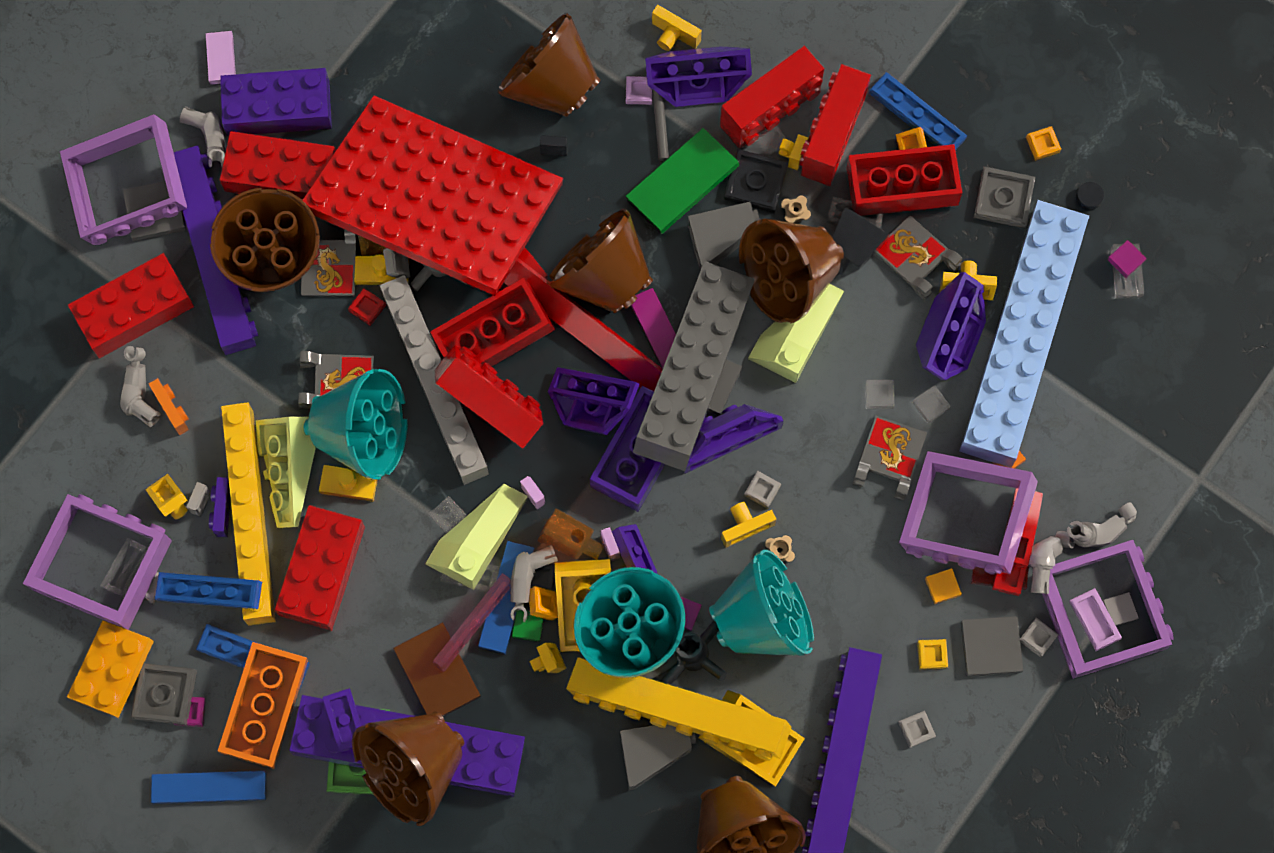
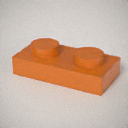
[149,378,189,435]

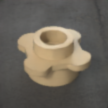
[781,195,811,223]
[765,535,795,562]

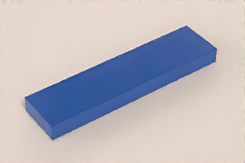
[869,72,967,151]
[478,541,534,655]
[155,572,262,609]
[196,624,310,688]
[151,771,266,804]

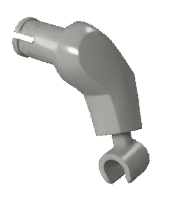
[180,107,225,167]
[120,346,161,427]
[1067,502,1137,547]
[1029,531,1075,594]
[510,545,558,622]

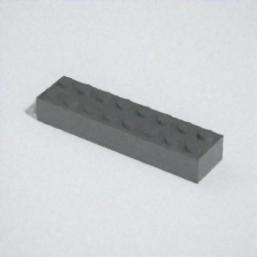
[633,261,755,471]

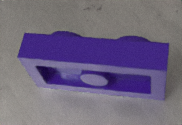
[209,477,231,537]
[612,524,658,574]
[323,688,361,753]

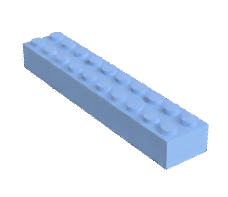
[959,200,1089,468]

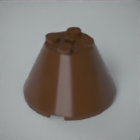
[497,13,601,117]
[210,188,320,292]
[547,209,653,313]
[739,219,844,324]
[352,712,465,826]
[696,776,806,853]

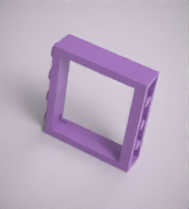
[60,114,187,245]
[899,451,1038,575]
[23,494,172,630]
[1042,540,1173,679]

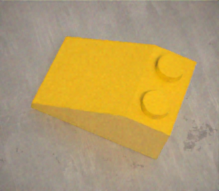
[555,559,611,652]
[698,690,805,786]

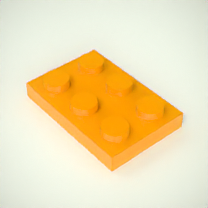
[67,621,154,718]

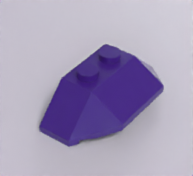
[645,47,752,107]
[916,272,986,380]
[548,367,639,435]
[684,404,784,474]

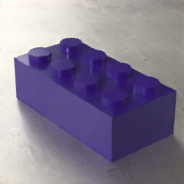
[220,68,332,136]
[590,386,665,512]

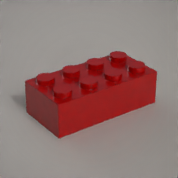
[720,45,825,149]
[799,64,871,186]
[220,131,336,200]
[847,144,962,216]
[68,253,194,359]
[430,277,555,366]
[435,345,543,448]
[275,505,365,631]

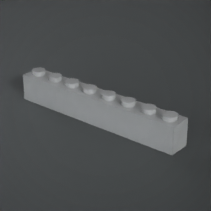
[380,275,489,485]

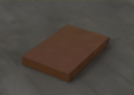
[393,622,481,717]

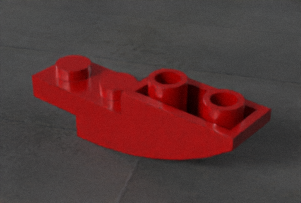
[992,488,1043,596]

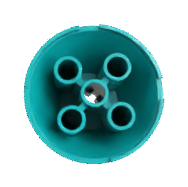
[304,369,407,480]
[709,550,814,656]
[574,567,685,678]

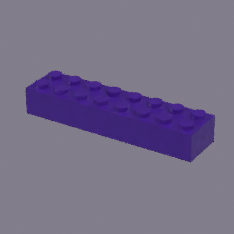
[290,695,525,797]

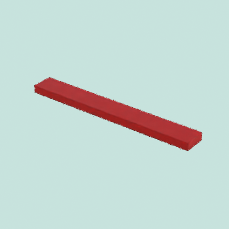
[504,258,663,392]

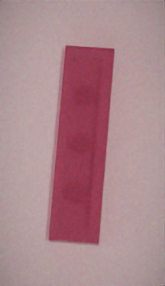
[433,573,511,672]

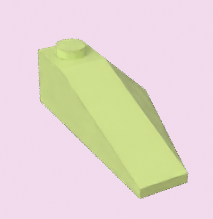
[748,284,844,383]
[256,417,316,528]
[426,484,528,590]

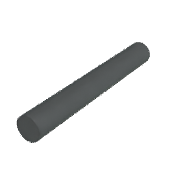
[652,89,669,162]

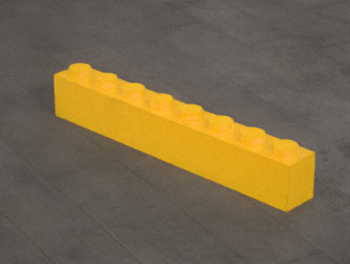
[221,402,276,626]
[566,657,792,761]

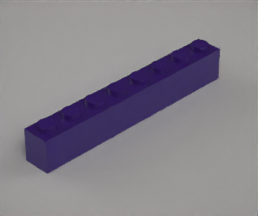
[173,145,259,355]
[801,647,882,853]

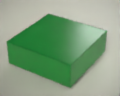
[512,610,544,642]

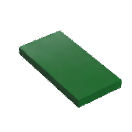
[626,128,739,234]

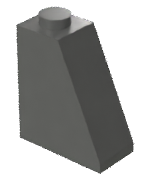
[688,202,759,271]
[620,725,696,790]

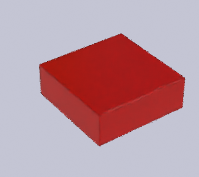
[348,288,386,326]

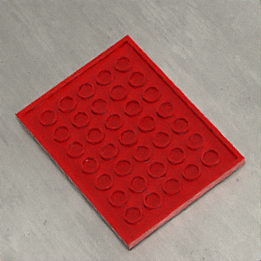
[302,96,563,296]

